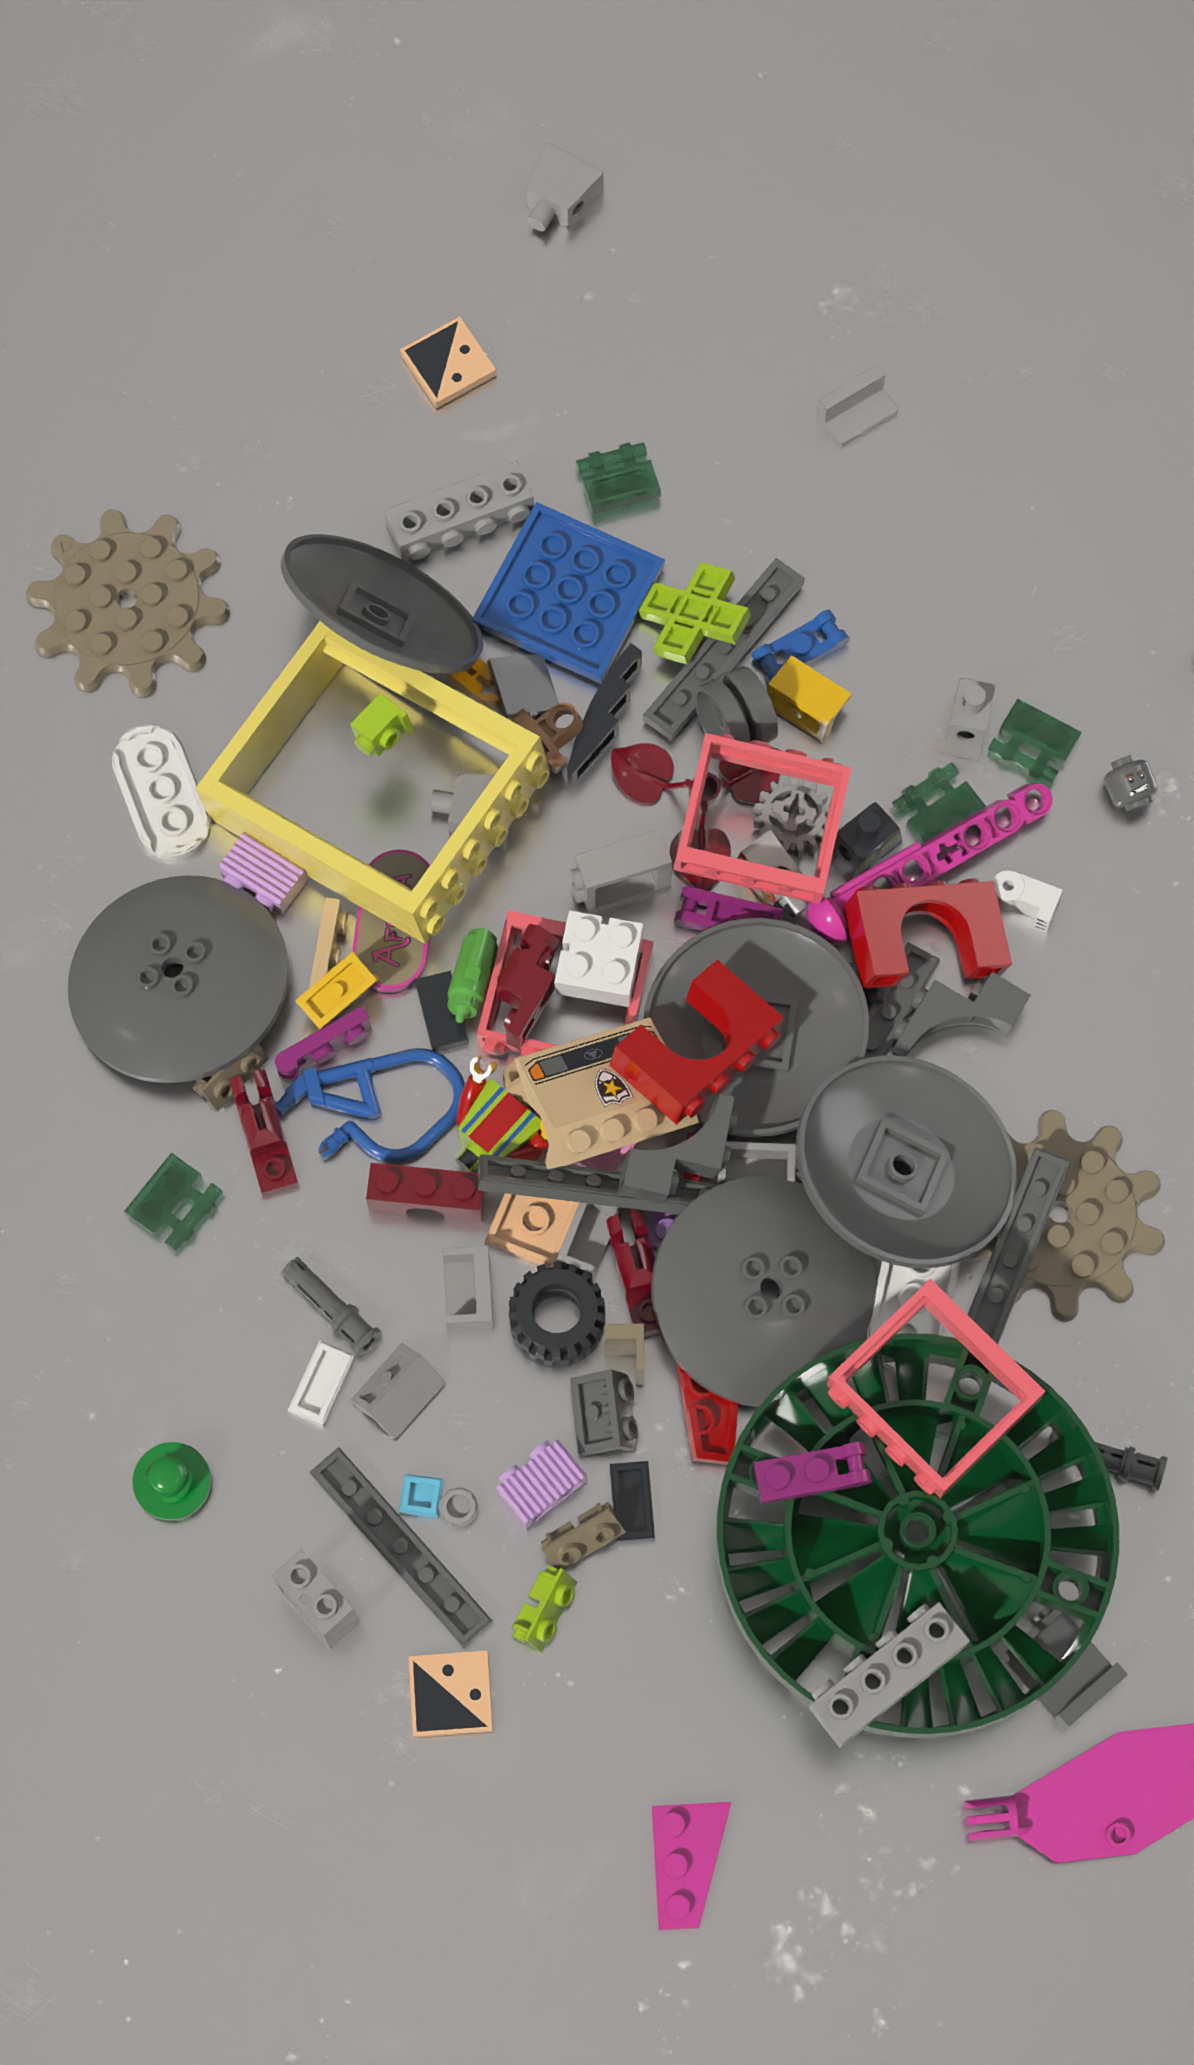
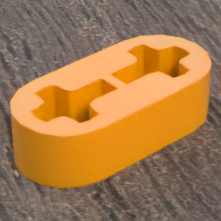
[447,658,500,708]

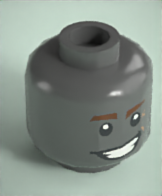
[1104,755,1158,812]

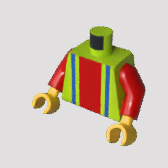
[455,1054,549,1172]

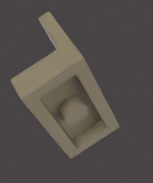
[605,1324,644,1386]

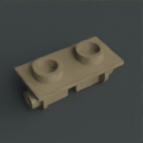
[193,1044,269,1111]
[541,1502,626,1570]

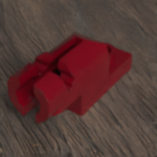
[497,923,559,1050]
[230,1069,299,1197]
[606,1209,660,1337]

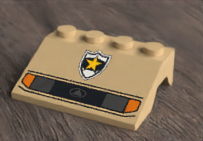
[514,1017,699,1169]

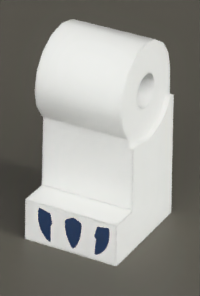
[993,870,1063,934]

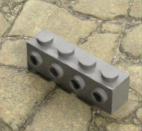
[384,460,534,561]
[809,1603,970,1748]

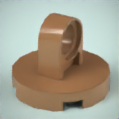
[510,702,583,774]

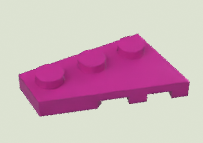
[652,1802,731,1931]

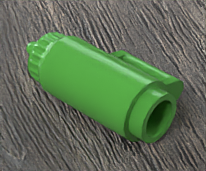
[447,928,499,1023]

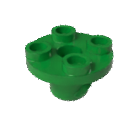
[132,1442,211,1521]

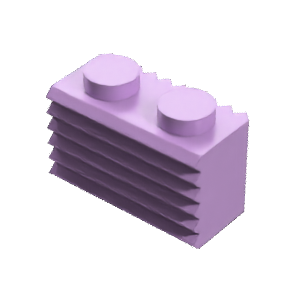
[219,832,308,915]
[497,1439,587,1529]

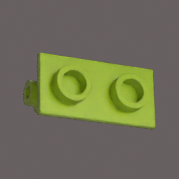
[512,1565,577,1652]

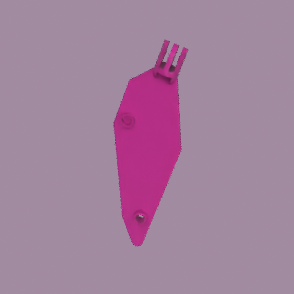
[964,1723,1194,1863]

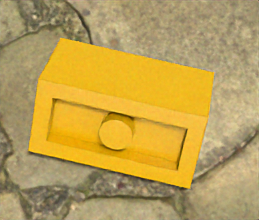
[766,656,852,742]
[295,951,380,1029]

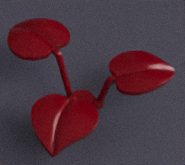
[611,743,782,890]

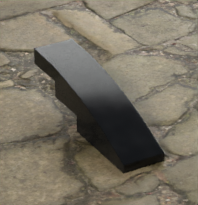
[567,643,642,787]

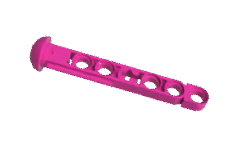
[806,783,1053,946]

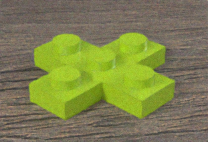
[638,562,751,665]

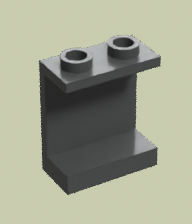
[1001,1607,1128,1731]

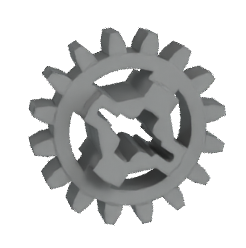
[753,777,830,857]

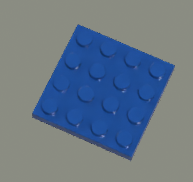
[472,502,665,684]

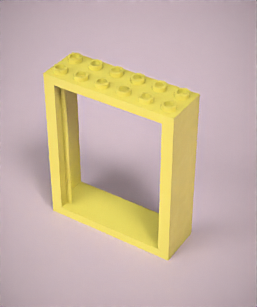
[195,621,550,944]

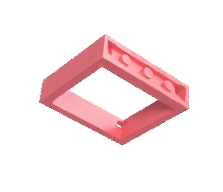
[673,733,851,904]
[477,910,654,1056]
[827,1279,1045,1499]

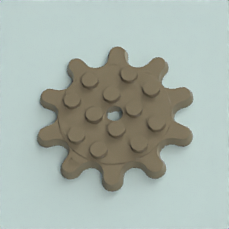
[26,509,231,697]
[967,1109,1165,1322]

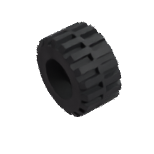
[509,1262,605,1366]

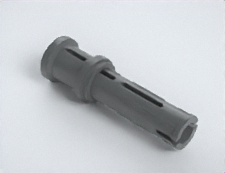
[281,1257,382,1356]
[1048,1430,1168,1491]

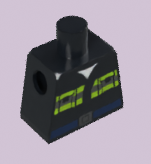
[830,802,903,882]

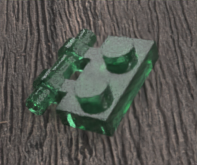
[575,442,661,515]
[988,698,1082,784]
[892,762,986,846]
[124,1152,223,1252]

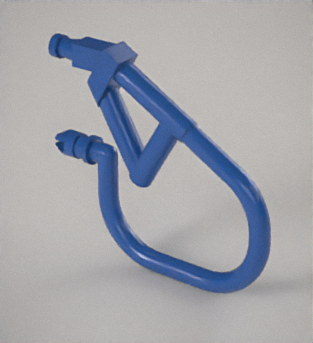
[275,1048,465,1162]

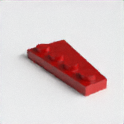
[676,1362,738,1465]

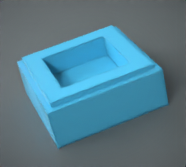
[399,1474,444,1519]

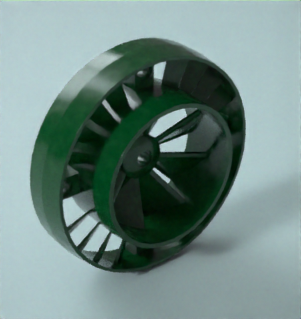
[716,1333,1119,1738]

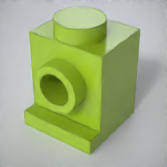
[350,693,413,757]

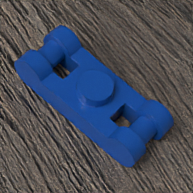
[751,609,850,682]

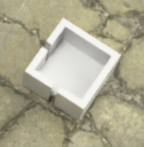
[554,910,644,1007]

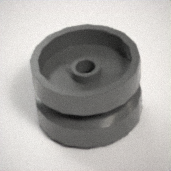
[694,666,778,743]

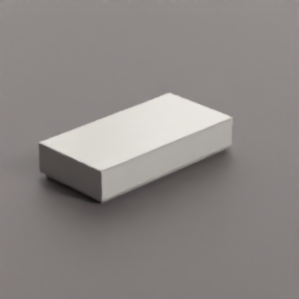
[288,1340,355,1427]

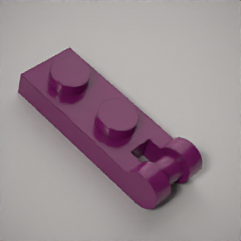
[673,886,783,931]
[275,1006,372,1083]
[753,1442,872,1505]

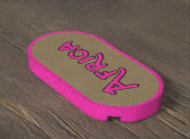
[352,849,430,993]

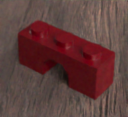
[366,1163,485,1222]

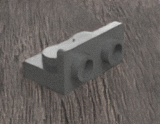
[570,1369,639,1456]

